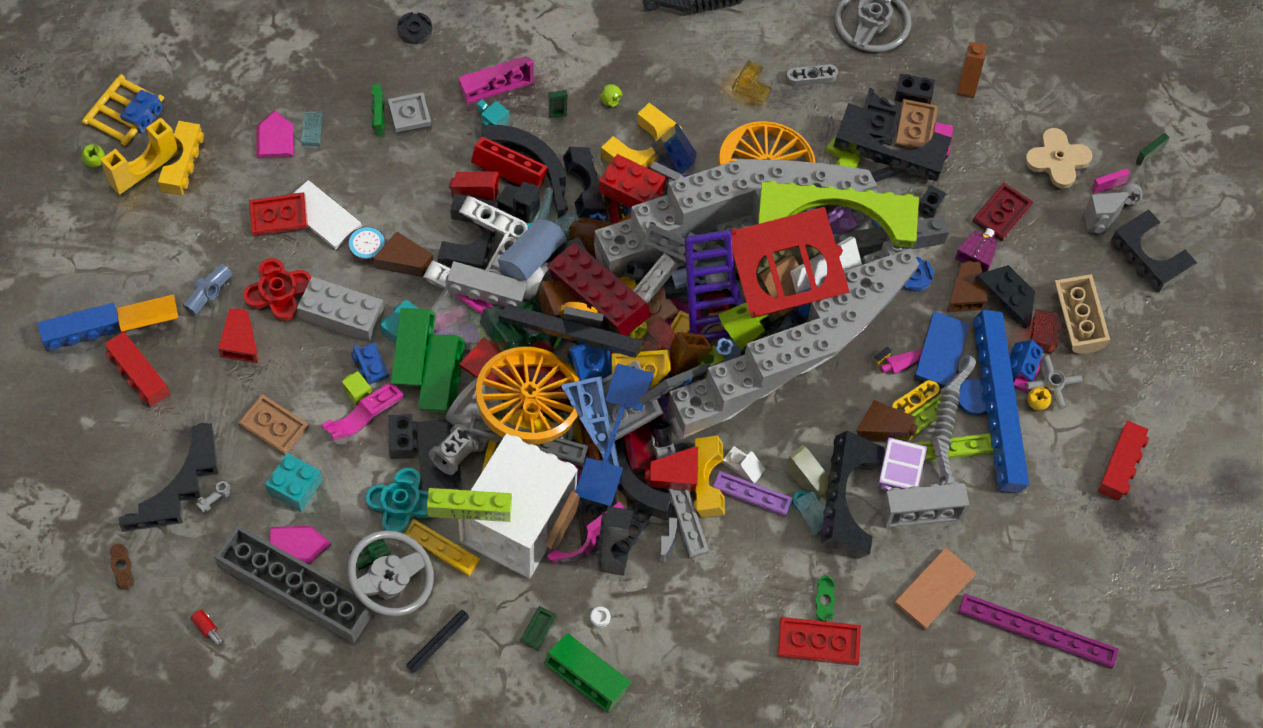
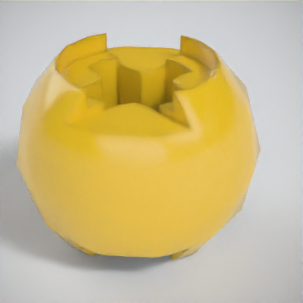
[1027,386,1051,411]

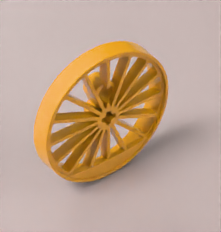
[717,121,815,166]
[476,347,580,445]

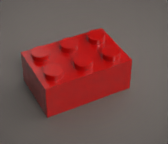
[598,154,666,208]

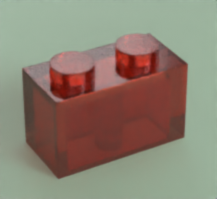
[1030,309,1061,355]

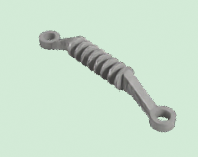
[931,354,976,486]

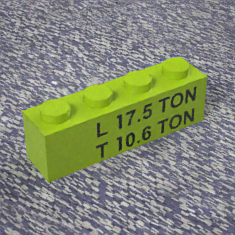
[427,488,512,522]

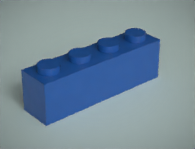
[37,303,121,351]

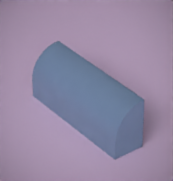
[498,219,567,280]

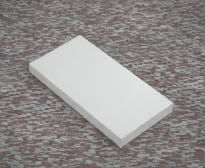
[293,180,362,250]
[790,236,862,293]

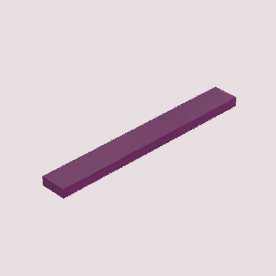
[958,593,1119,669]

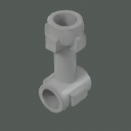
[195,481,231,513]

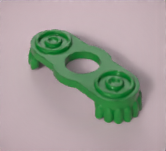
[815,575,836,622]

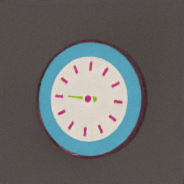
[348,227,386,260]

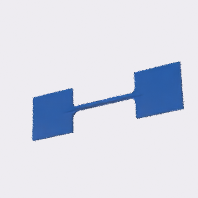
[575,363,654,506]

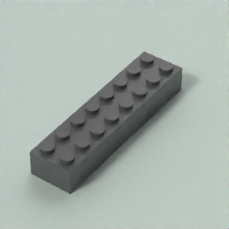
[214,525,375,644]

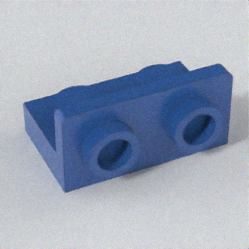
[351,343,389,385]

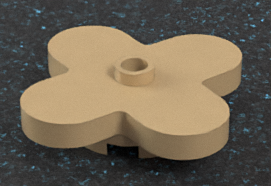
[1025,128,1092,188]

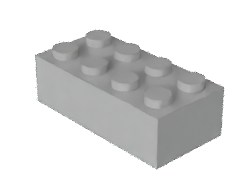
[297,277,384,342]
[881,482,969,528]

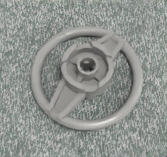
[835,0,911,52]
[347,530,434,616]

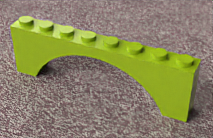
[758,181,919,248]

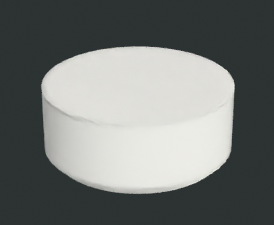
[590,607,610,628]

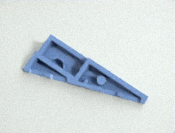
[561,376,619,467]

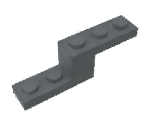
[642,224,737,274]

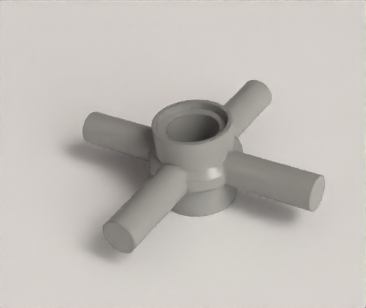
[1026,356,1082,409]

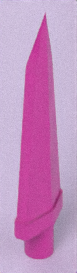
[880,349,922,374]

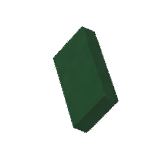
[548,90,568,118]
[1136,133,1170,166]
[520,606,557,651]

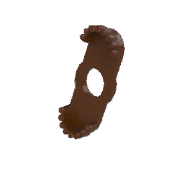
[110,544,134,590]

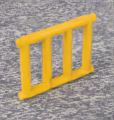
[81,74,164,146]

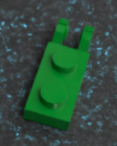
[371,84,385,135]

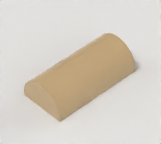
[1055,274,1110,354]

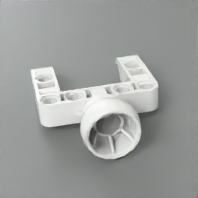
[423,196,552,303]

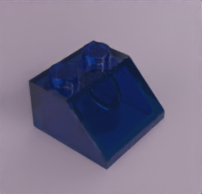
[651,124,697,175]

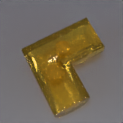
[732,60,772,105]

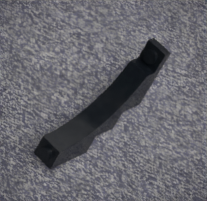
[119,423,219,532]

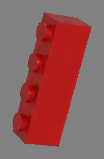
[471,136,548,188]
[104,331,170,407]
[1097,420,1149,501]

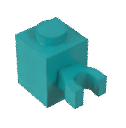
[477,99,509,125]

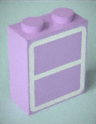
[876,438,927,492]

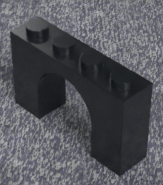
[438,194,498,270]
[1111,210,1197,293]

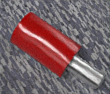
[190,609,222,645]

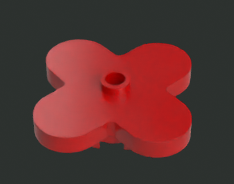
[243,258,311,321]

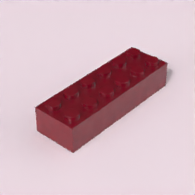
[546,242,652,336]

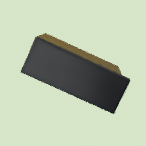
[874,346,892,365]

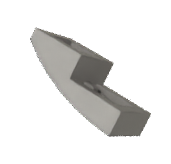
[660,518,677,562]

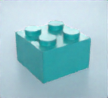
[265,453,323,512]

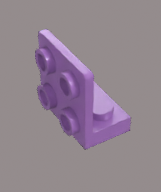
[827,206,859,234]

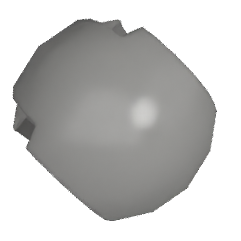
[1120,183,1143,206]

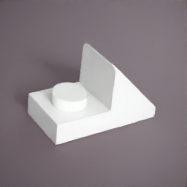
[722,446,765,484]

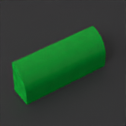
[391,308,436,388]
[418,334,465,415]
[544,633,631,713]

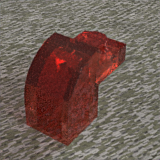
[646,317,675,351]

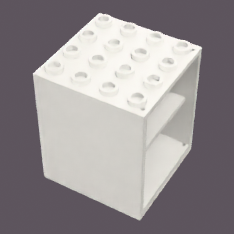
[458,433,577,579]

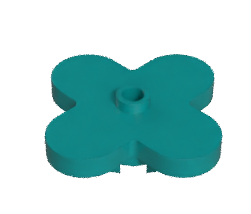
[366,468,429,533]

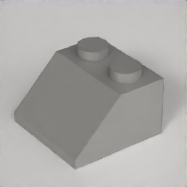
[1084,192,1129,233]

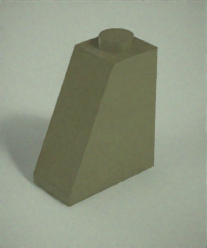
[785,444,829,504]

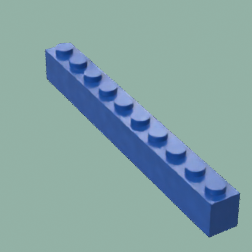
[973,310,1029,493]

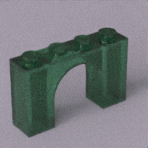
[480,295,558,353]

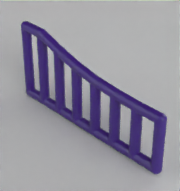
[685,230,743,340]

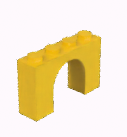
[601,103,682,168]
[100,118,179,195]

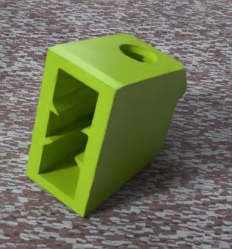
[719,303,769,350]

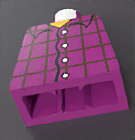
[955,228,998,273]

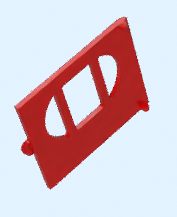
[730,207,850,318]

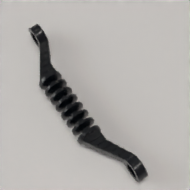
[642,0,744,14]

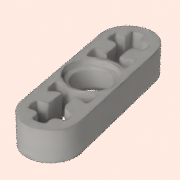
[786,64,838,86]

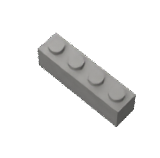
[445,261,527,307]

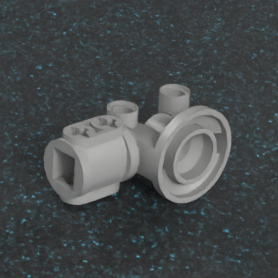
[429,378,517,475]

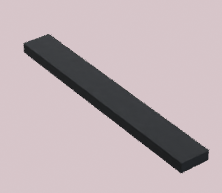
[498,305,645,358]

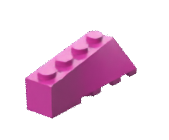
[459,56,534,104]

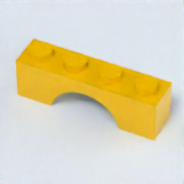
[158,121,204,195]
[693,435,725,518]

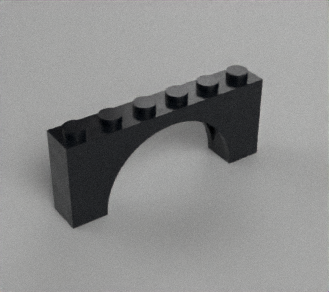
[833,103,952,182]
[820,431,884,559]

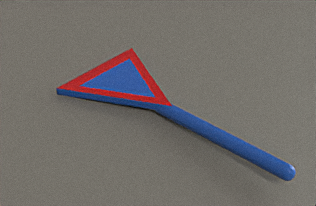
[657,378,692,420]

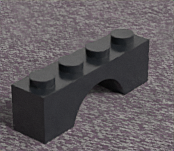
[563,146,605,218]

